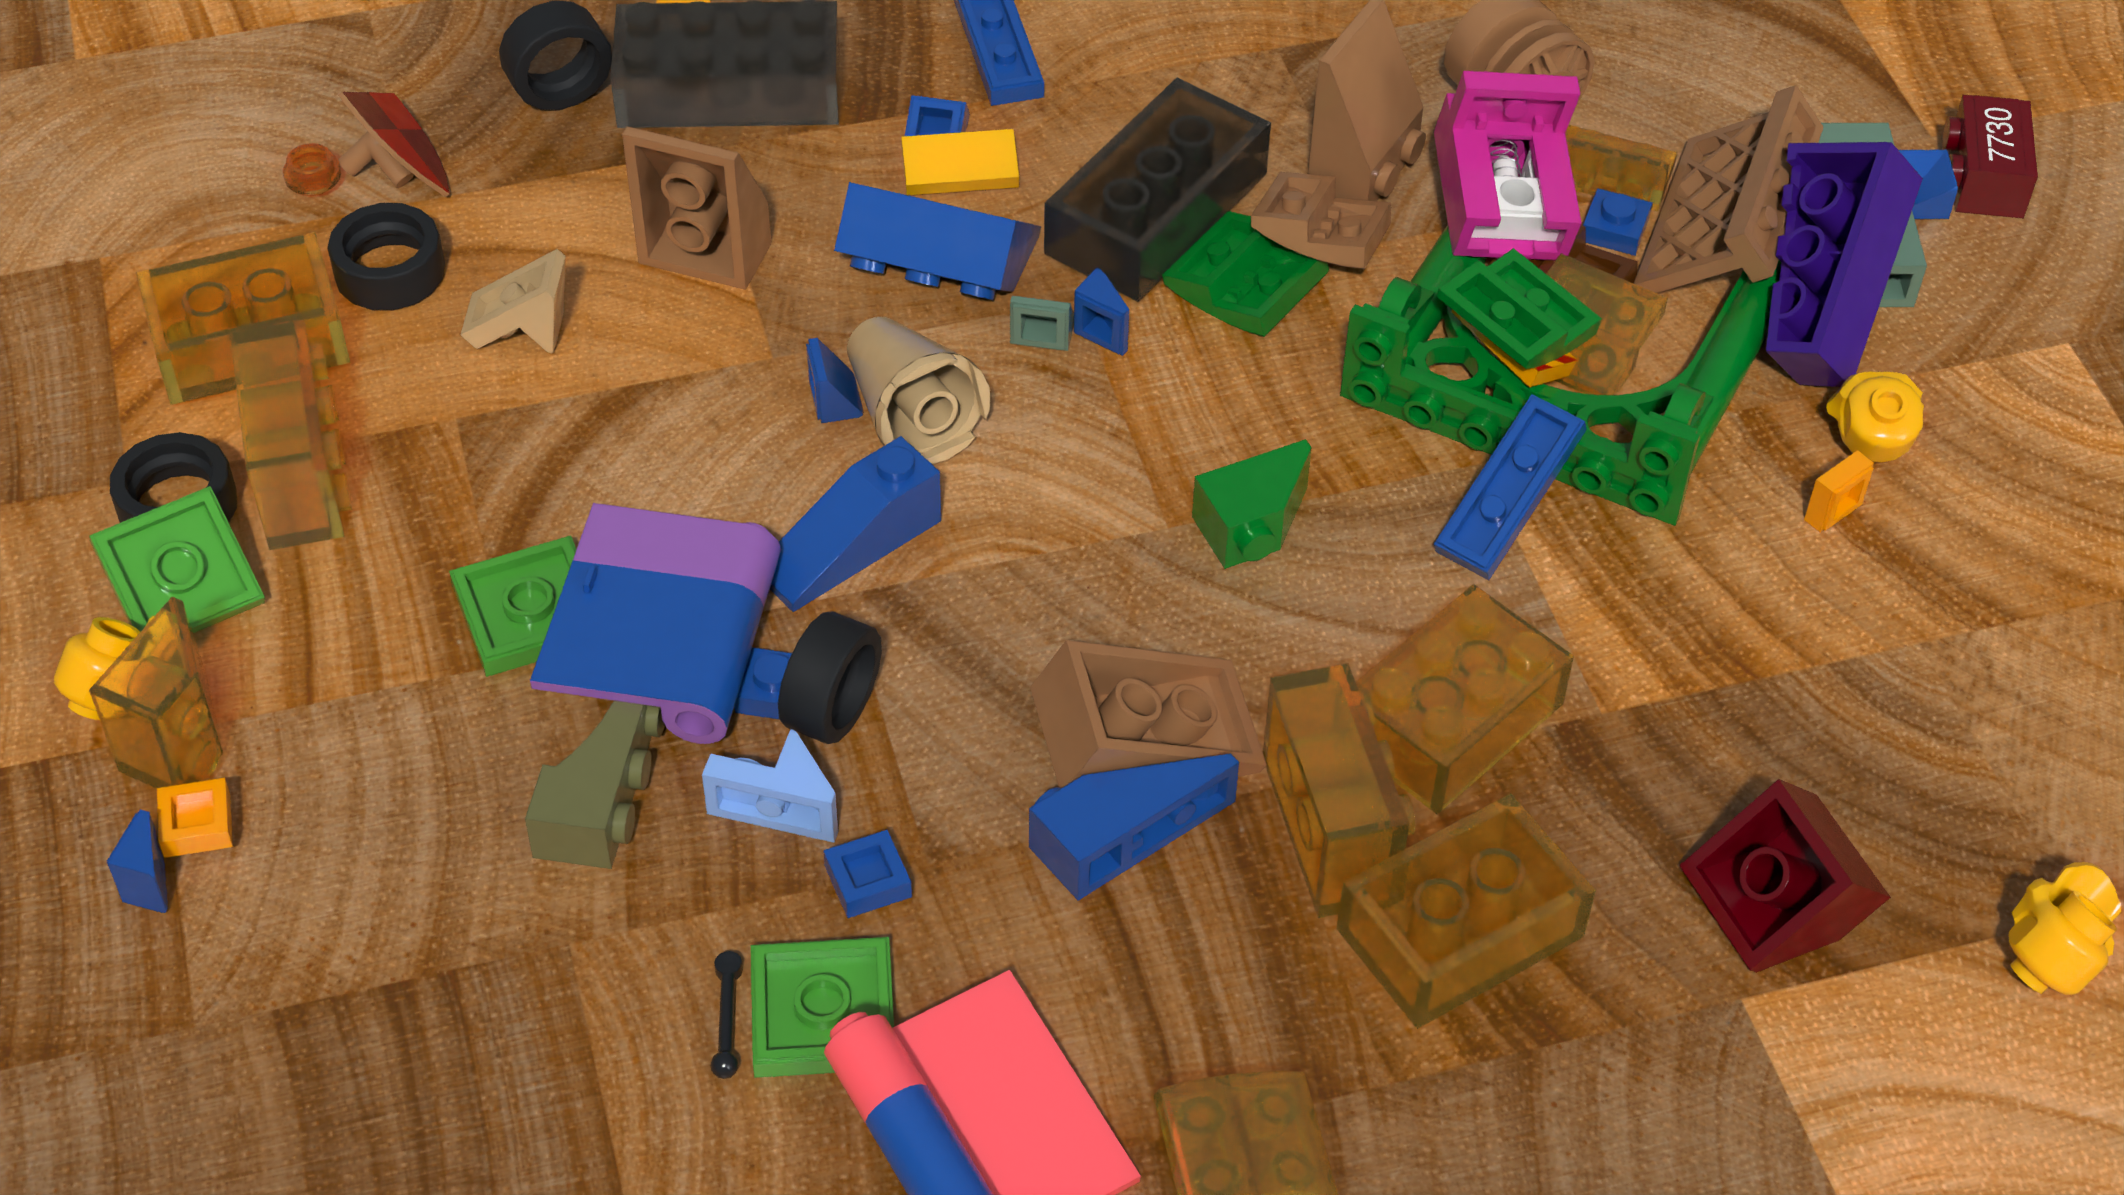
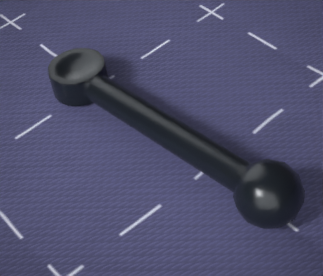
[710,951,743,1079]

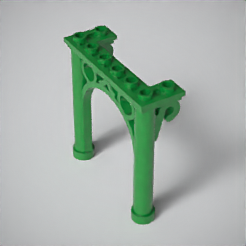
[1340,225,1781,526]

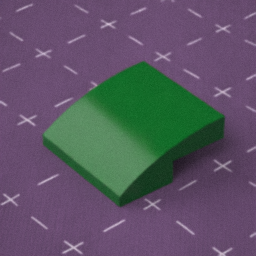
[1162,211,1329,337]
[1437,248,1602,369]

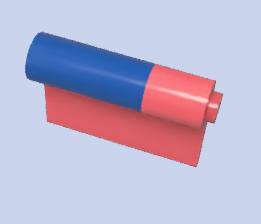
[824,970,1141,1195]

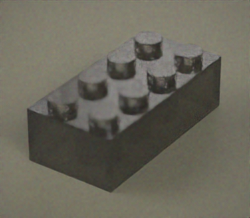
[610,0,840,128]
[1044,78,1271,302]

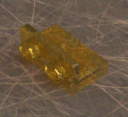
[1565,125,1678,212]

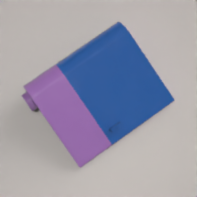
[530,503,781,744]

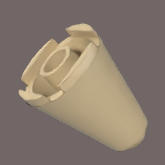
[847,317,990,464]

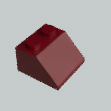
[1679,779,1891,973]

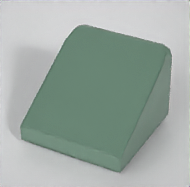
[1010,296,1074,351]

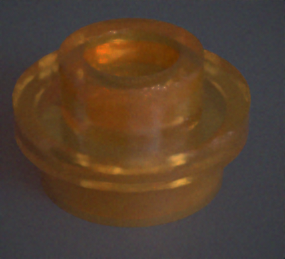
[283,143,341,196]

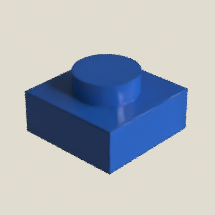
[1583,188,1653,256]
[735,647,792,719]
[823,830,912,918]

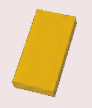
[901,129,1019,195]

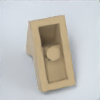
[460,249,565,354]

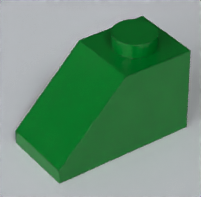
[1192,439,1312,569]

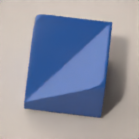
[1899,150,1958,219]

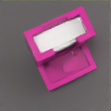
[1434,71,1582,261]

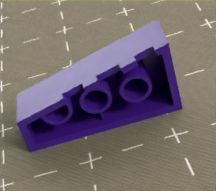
[1766,142,1923,387]

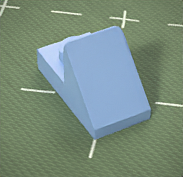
[702,729,838,843]

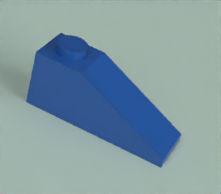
[770,436,941,612]
[1029,753,1239,901]

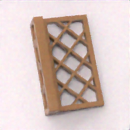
[1633,85,1824,297]

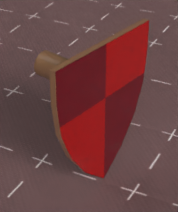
[338,92,450,197]

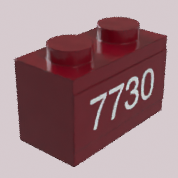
[1942,95,2038,219]

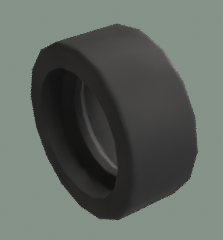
[499,1,613,110]
[327,203,445,310]
[110,432,237,523]
[778,611,882,744]

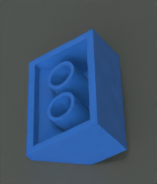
[834,182,1041,300]

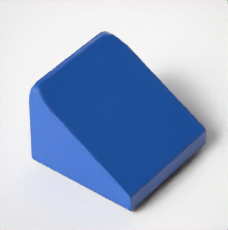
[905,95,970,136]
[1074,268,1129,356]
[806,338,864,423]
[107,809,168,913]

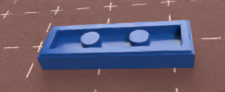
[954,0,1044,106]
[1434,394,1587,580]

